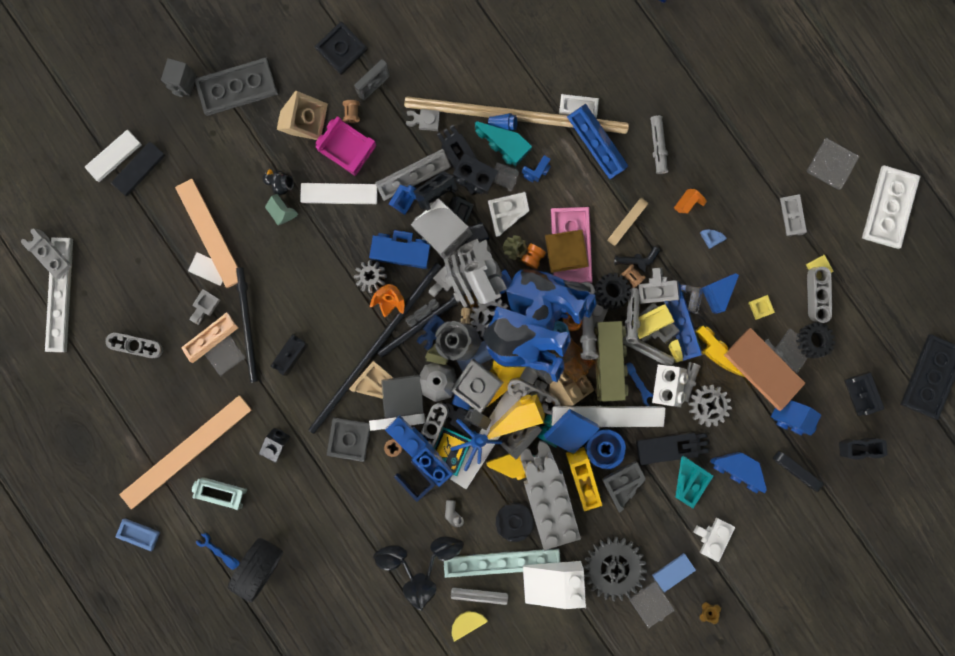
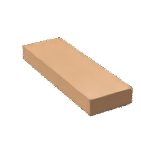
[181,312,238,363]

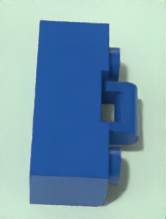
[369,230,431,269]

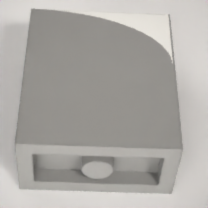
[411,198,473,259]

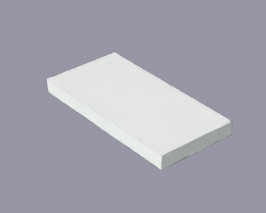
[862,166,920,249]

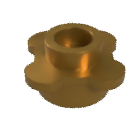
[699,602,721,624]

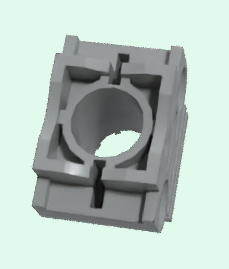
[443,239,507,308]

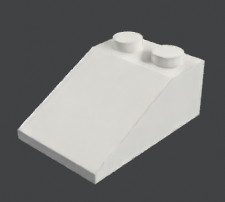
[523,561,586,609]

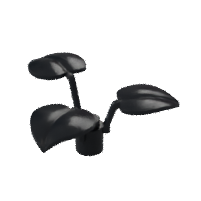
[373,537,464,611]

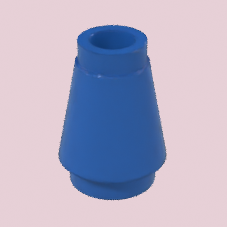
[488,113,517,131]

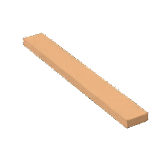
[119,395,252,509]

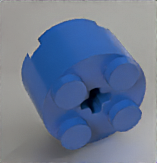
[584,429,626,469]

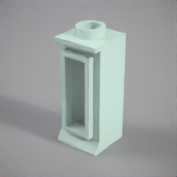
[192,477,247,510]

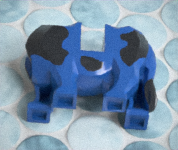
[483,269,596,383]

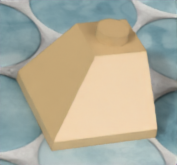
[277,91,328,140]

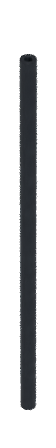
[308,263,442,434]

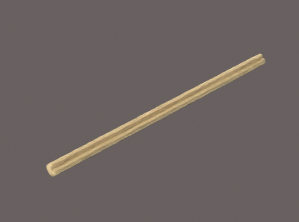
[404,97,629,134]

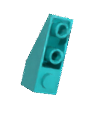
[475,122,532,167]

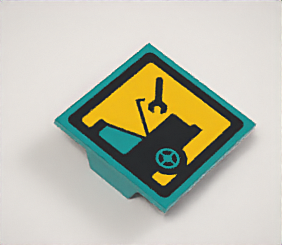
[434,427,471,476]

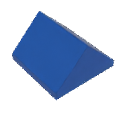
[701,273,739,314]

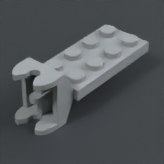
[520,441,581,550]

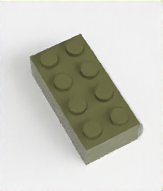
[594,321,628,401]

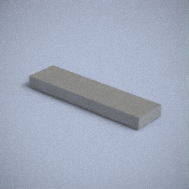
[375,149,451,201]

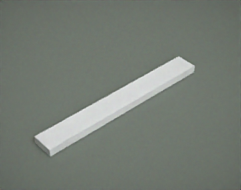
[450,367,538,489]

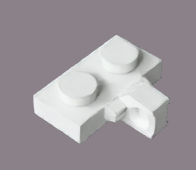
[694,518,735,562]

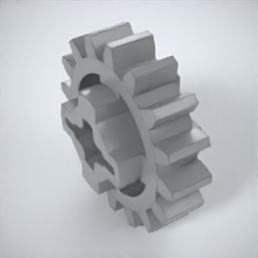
[470,298,508,337]
[688,385,732,427]

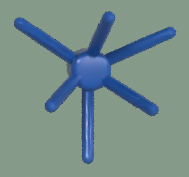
[450,419,502,471]

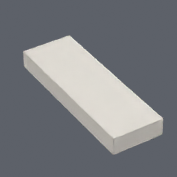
[85,130,142,182]

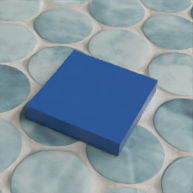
[544,409,600,454]

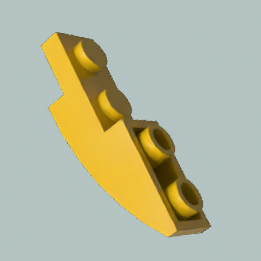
[695,326,745,377]

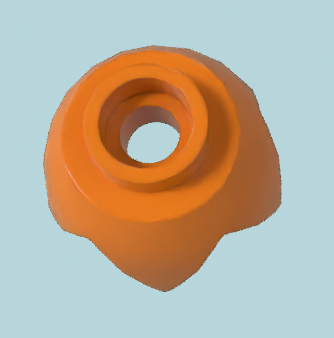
[370,284,405,317]

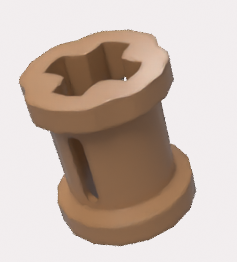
[343,100,360,123]
[621,264,646,288]
[384,439,403,457]

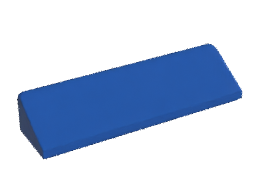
[567,104,628,179]

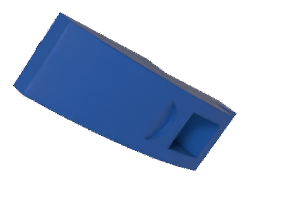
[385,415,453,487]

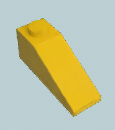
[487,395,545,439]
[566,447,602,511]

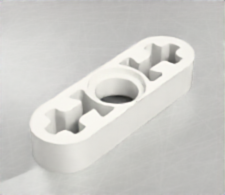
[369,413,425,431]

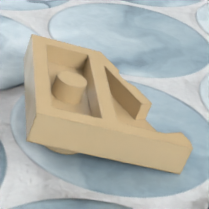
[349,361,393,399]

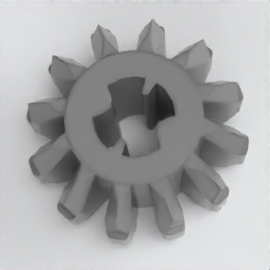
[354,260,387,293]

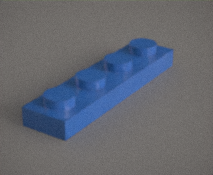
[664,282,703,361]

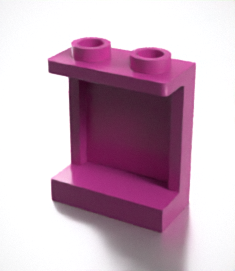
[316,116,377,176]

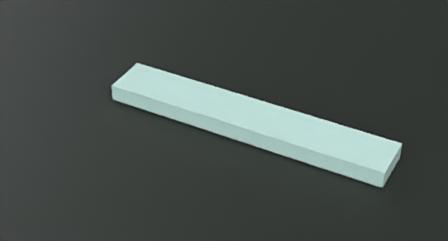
[444,548,560,578]

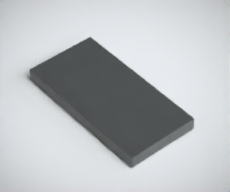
[194,57,278,116]

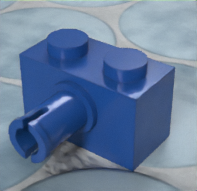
[771,400,821,436]

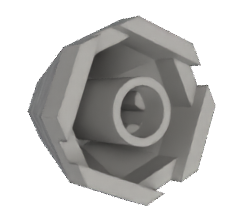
[420,363,457,402]

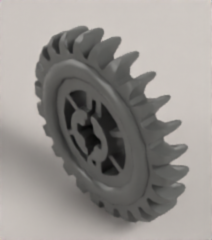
[583,536,647,602]

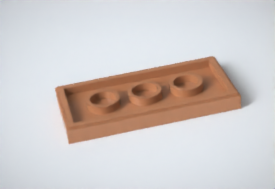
[724,328,805,411]

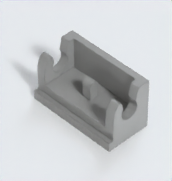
[780,194,807,237]

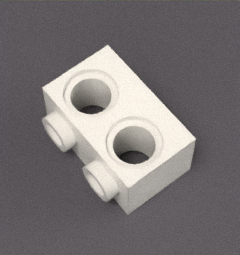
[652,365,688,407]

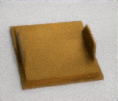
[545,229,589,273]

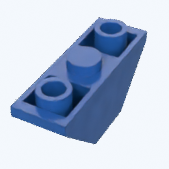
[710,452,767,494]

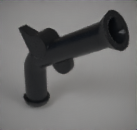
[614,246,661,273]

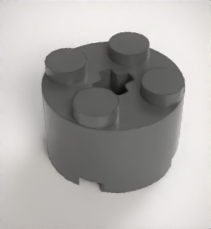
[435,321,481,361]

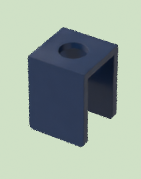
[394,460,436,502]

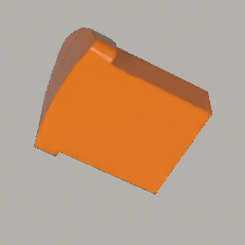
[674,189,707,214]

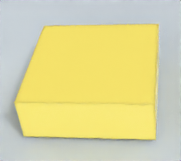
[806,255,834,280]
[749,295,775,320]

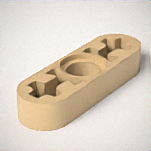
[607,198,648,246]

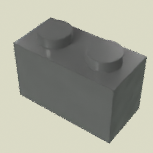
[161,58,197,97]

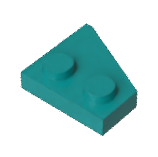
[675,456,713,508]

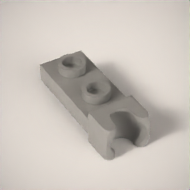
[21,229,72,279]

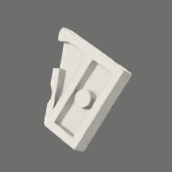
[488,192,529,237]

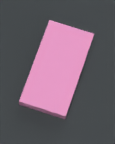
[551,207,592,283]

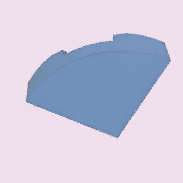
[700,229,727,249]

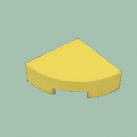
[668,339,683,363]

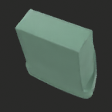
[265,194,298,226]

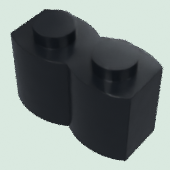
[839,438,888,460]

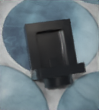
[259,428,290,463]

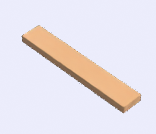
[175,179,238,288]

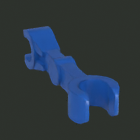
[625,363,653,406]
[196,533,240,570]

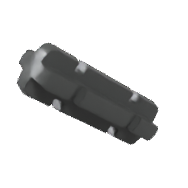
[405,299,440,327]

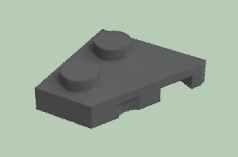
[602,461,645,513]

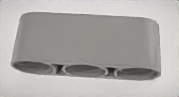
[807,267,832,323]

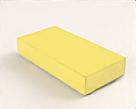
[632,304,674,339]

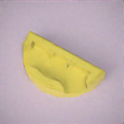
[452,611,488,642]

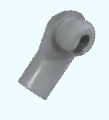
[445,500,464,527]

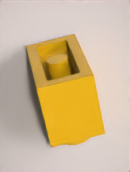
[486,454,526,480]

